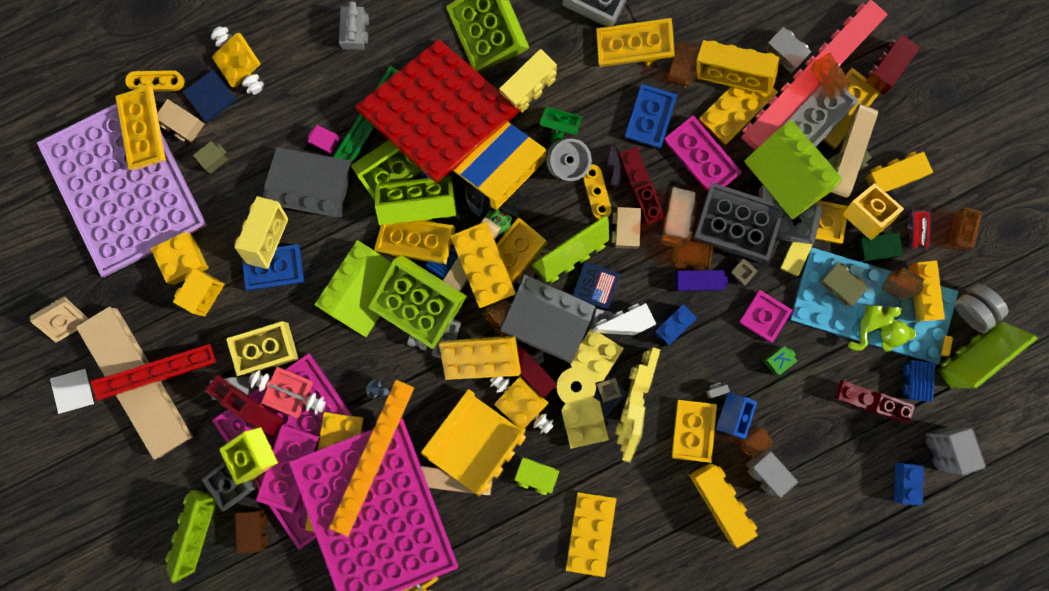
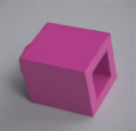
[308,125,340,156]

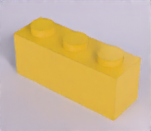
[866,151,933,193]
[909,261,945,322]

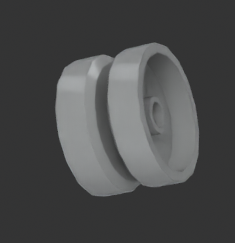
[545,138,592,181]
[954,283,1009,333]

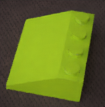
[446,0,529,73]
[744,120,842,220]
[531,216,609,284]
[315,240,392,337]
[368,255,467,349]
[937,322,1038,388]
[166,489,216,582]

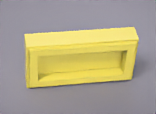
[780,242,812,276]

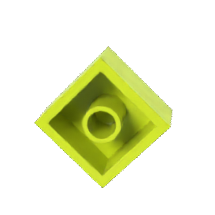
[219,428,278,485]

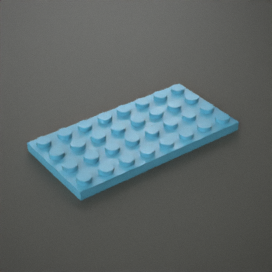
[789,247,958,365]

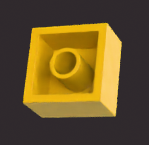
[842,183,904,240]
[150,232,209,285]
[173,268,225,317]

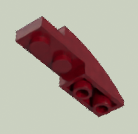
[618,146,665,224]
[205,374,284,436]
[834,380,915,424]

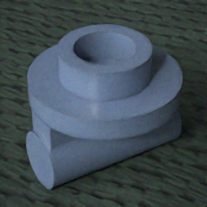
[366,379,389,399]

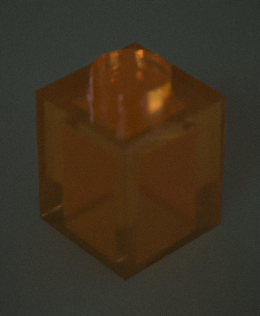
[740,427,774,457]

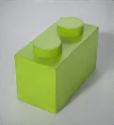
[515,457,559,495]

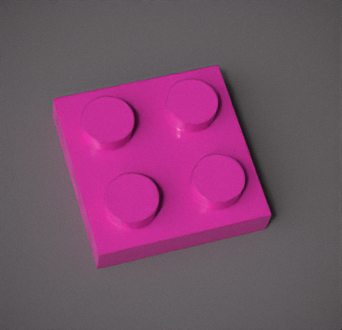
[738,290,792,343]

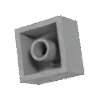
[745,450,798,498]

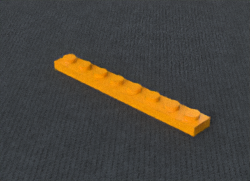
[329,380,414,536]

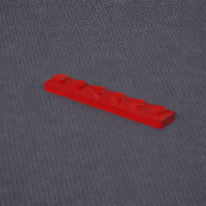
[91,344,216,401]

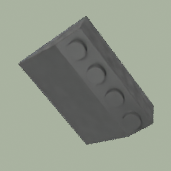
[263,147,351,217]
[691,183,784,264]
[500,275,595,363]

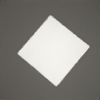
[50,369,94,414]

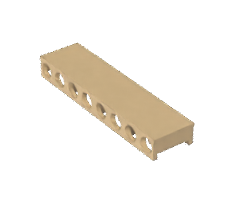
[76,306,193,460]

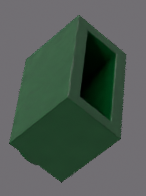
[855,231,903,263]

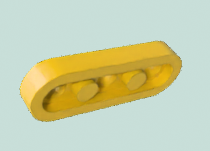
[125,71,184,92]
[583,164,611,220]

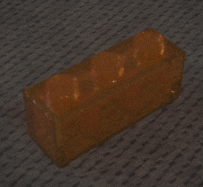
[660,187,697,249]

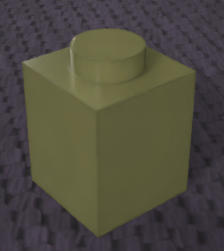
[193,141,228,174]

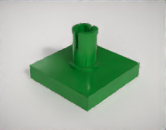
[540,106,582,143]

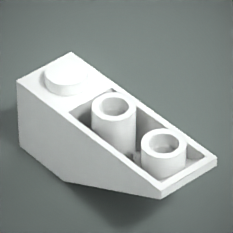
[591,303,656,335]

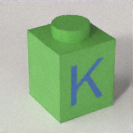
[763,346,797,376]

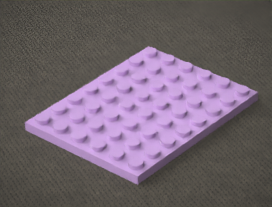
[37,103,207,277]

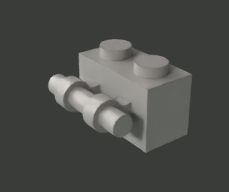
[339,2,369,50]

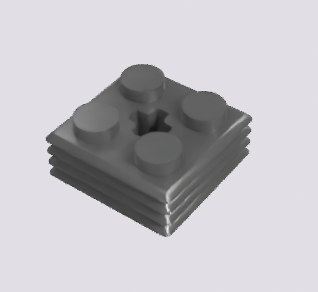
[776,204,822,245]
[201,462,257,511]

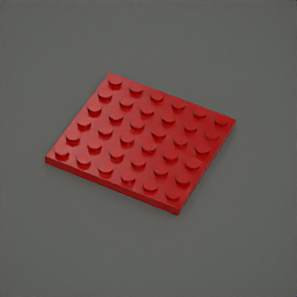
[356,39,519,183]

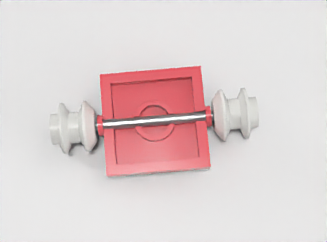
[249,367,326,418]

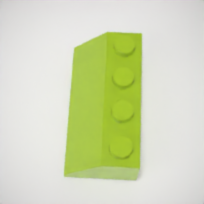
[351,140,422,200]

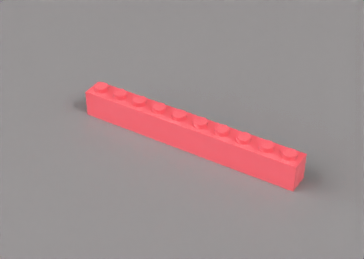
[741,0,888,151]

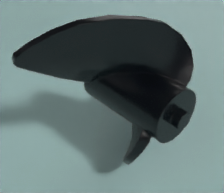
[465,181,518,217]

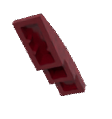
[496,333,558,398]

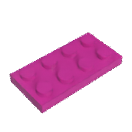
[663,116,742,192]
[256,425,320,513]

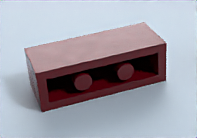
[866,35,920,95]

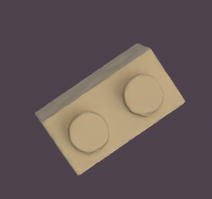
[157,99,204,142]
[612,207,641,249]

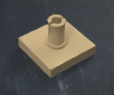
[30,297,89,342]

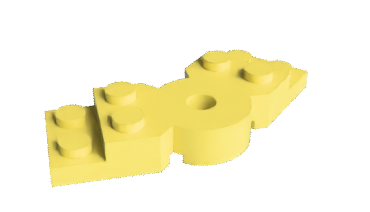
[557,328,624,448]
[615,348,660,462]

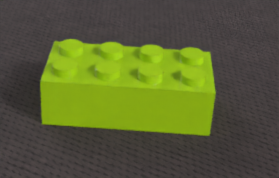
[375,175,456,225]

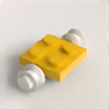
[211,27,264,94]
[490,376,554,434]

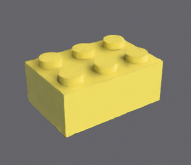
[500,49,557,113]
[235,197,288,269]
[226,321,299,376]

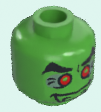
[484,208,513,237]

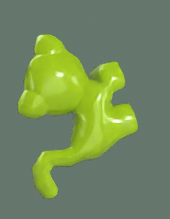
[848,305,917,352]

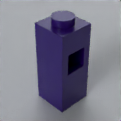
[675,270,728,292]

